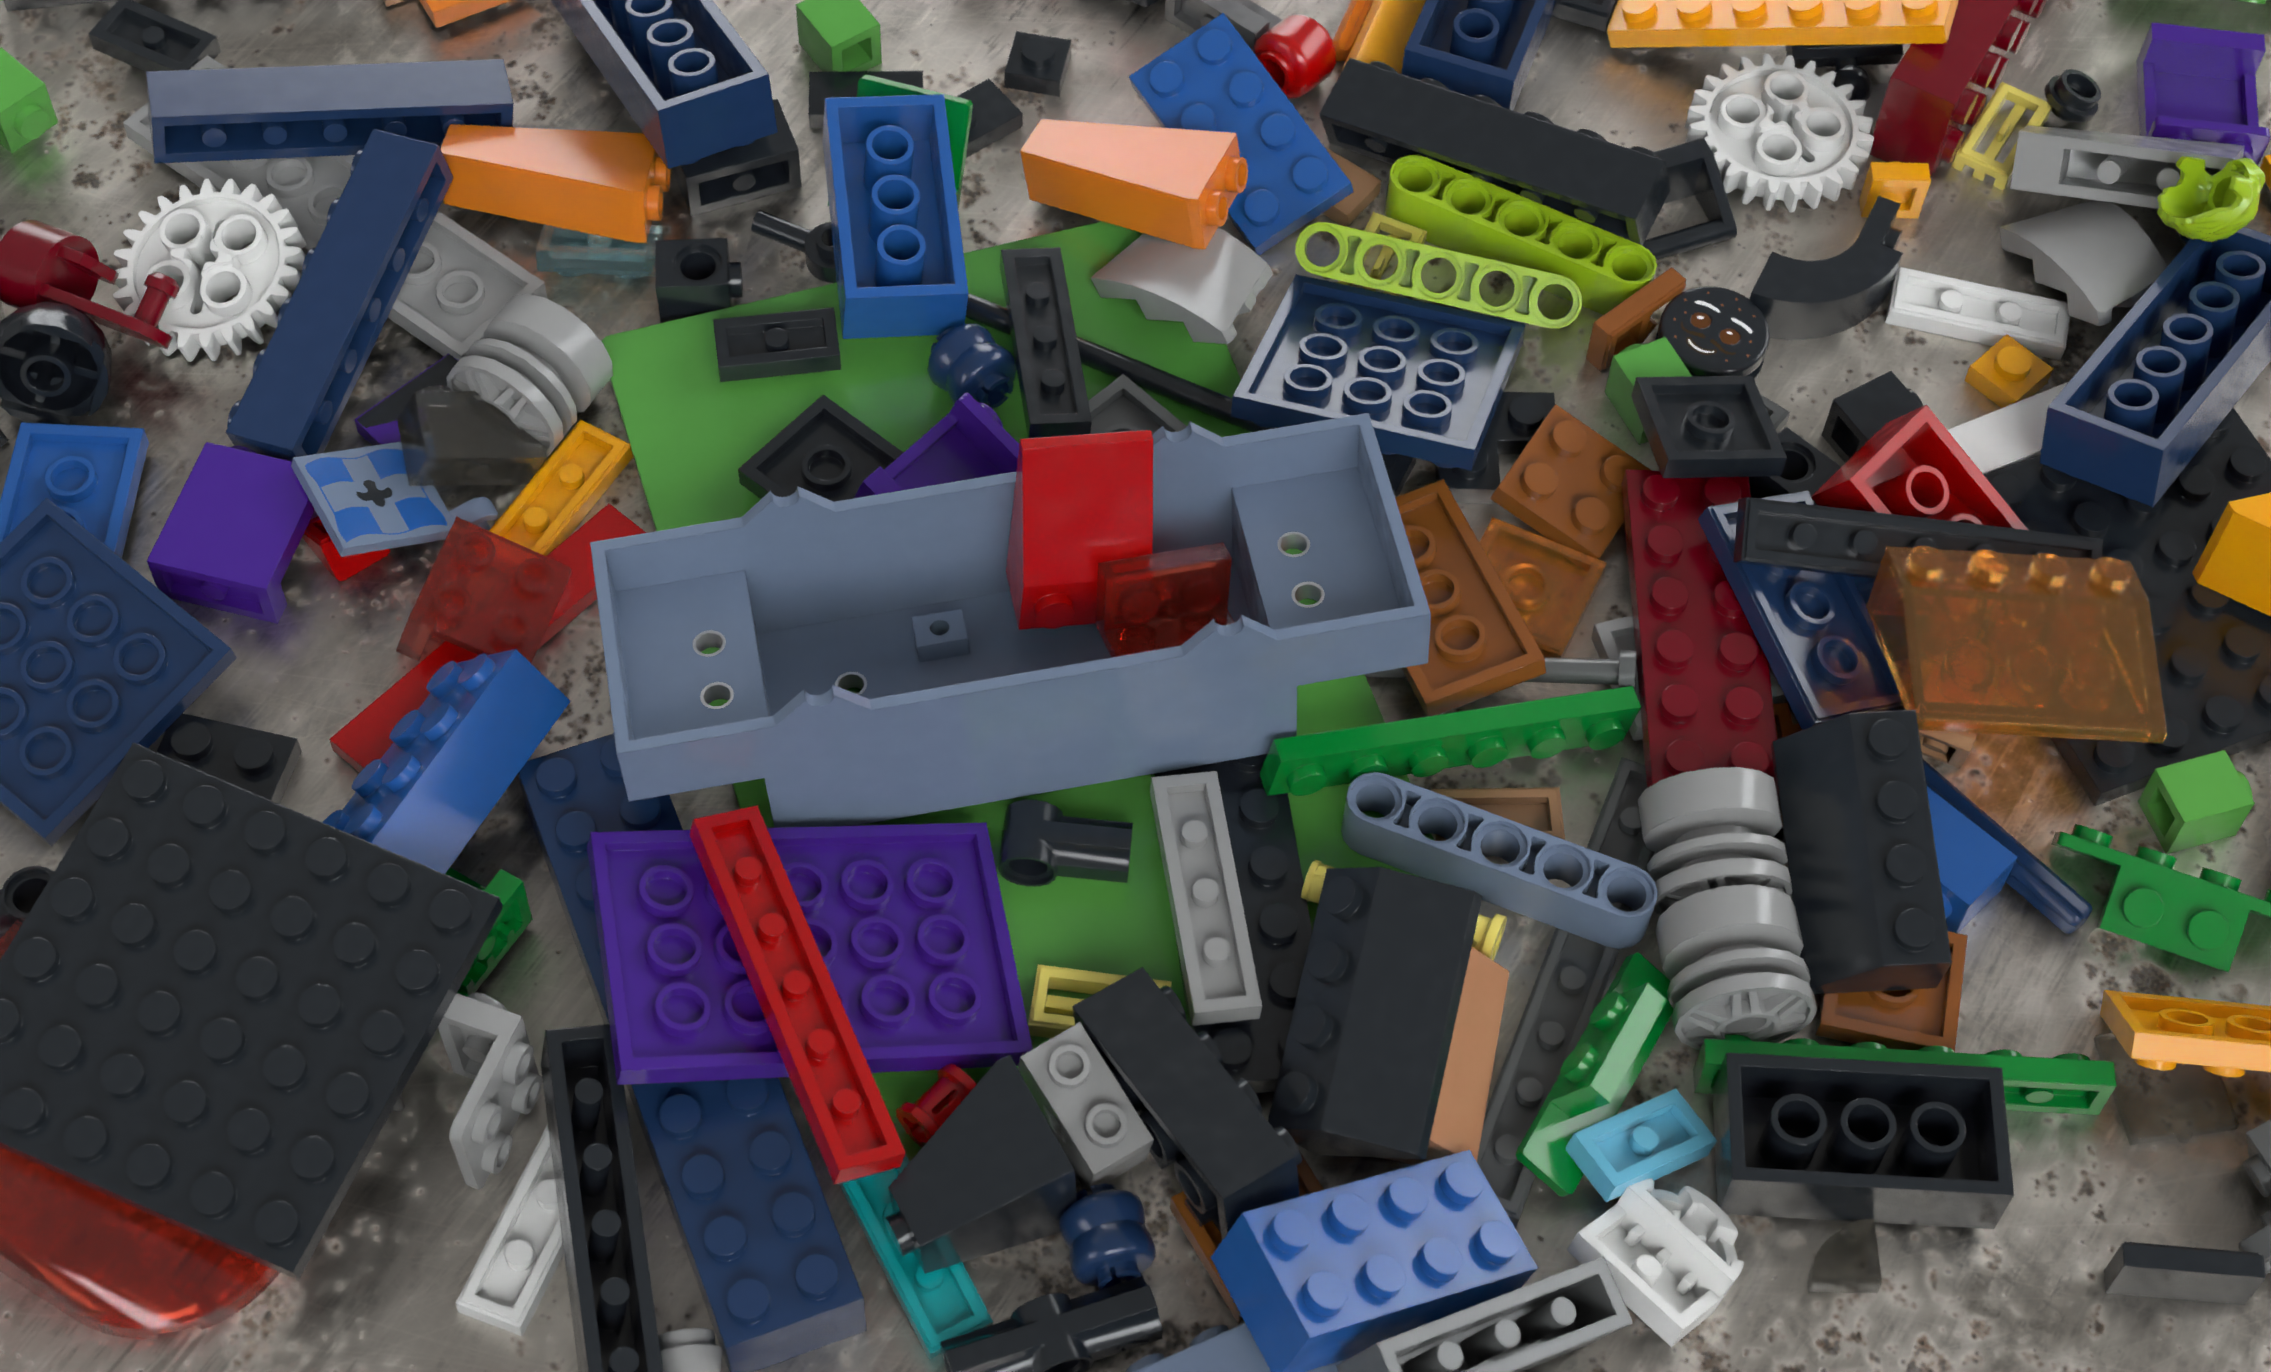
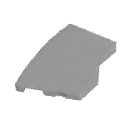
[2000,200,2167,326]
[1091,227,1273,344]

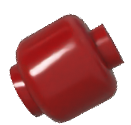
[1253,14,1336,99]

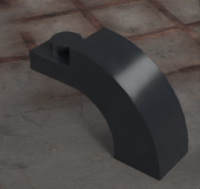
[1750,196,1903,340]

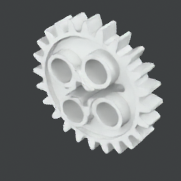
[1685,53,1874,212]
[113,179,307,361]

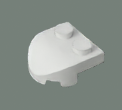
[1567,1179,1744,1347]

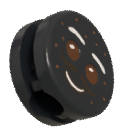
[1655,286,1770,382]

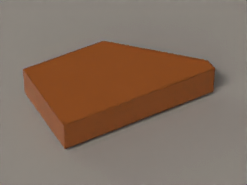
[1586,267,1687,371]

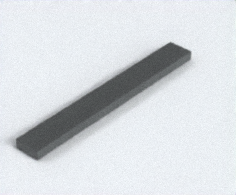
[1477,757,1656,1229]

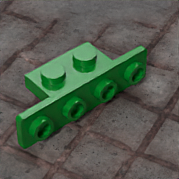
[2051,824,2271,972]
[1516,953,1674,1197]

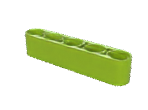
[1385,155,1657,315]
[1296,222,1582,329]

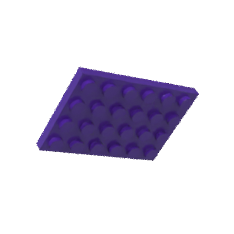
[587,822,1033,1085]

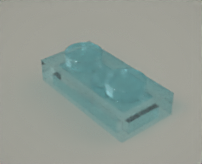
[536,225,663,279]

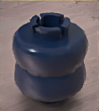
[927,323,1017,409]
[1059,1183,1156,1290]

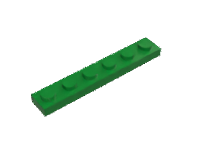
[1260,686,1641,796]
[1693,1034,2116,1115]

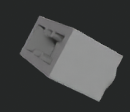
[1018,1022,1154,1194]

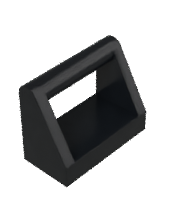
[1643,138,1737,260]

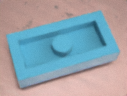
[1566,1088,1717,1202]

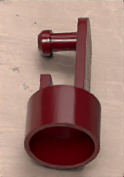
[0,220,180,349]

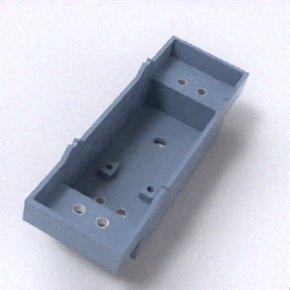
[590,413,1431,828]

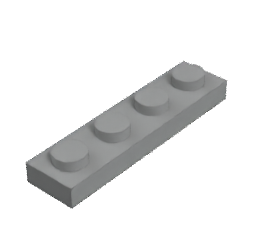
[1150,771,1262,1026]

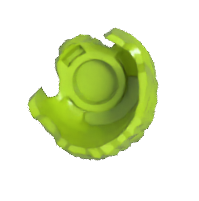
[2157,156,2265,242]

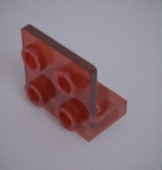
[396,516,572,663]
[1095,542,1235,657]

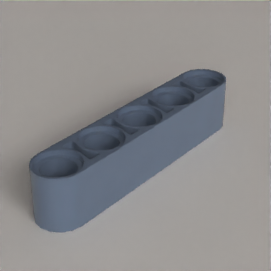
[1341,772,1658,949]

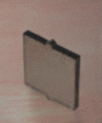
[2093,1033,2240,1145]

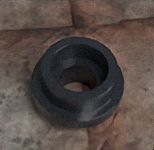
[2044,69,2101,122]

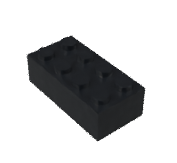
[1712,1053,2014,1229]

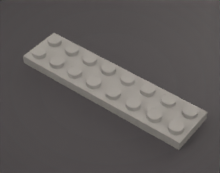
[123,55,547,360]

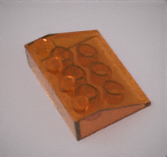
[1867,546,2167,743]

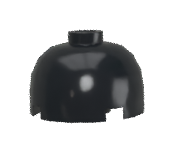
[0,302,112,425]

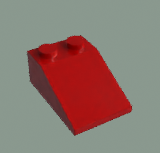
[1811,404,2028,626]
[1006,430,1153,630]

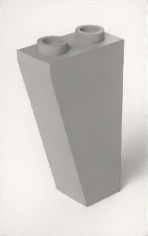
[2010,125,2245,209]

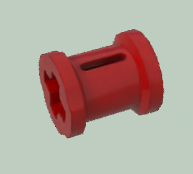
[896,1063,977,1148]

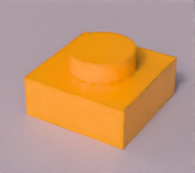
[1859,161,1931,219]
[1965,334,2053,408]

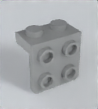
[438,993,542,1190]

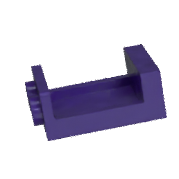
[2136,22,2270,165]
[853,392,1019,499]
[147,442,316,624]

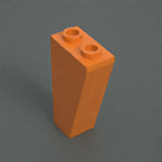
[1020,119,1248,249]
[440,124,671,243]

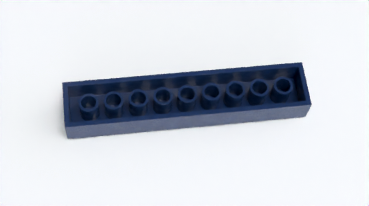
[518,733,867,1372]

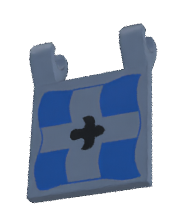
[291,427,498,557]

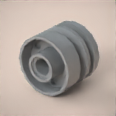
[446,293,613,459]
[1638,767,1793,915]
[1655,884,1817,1050]

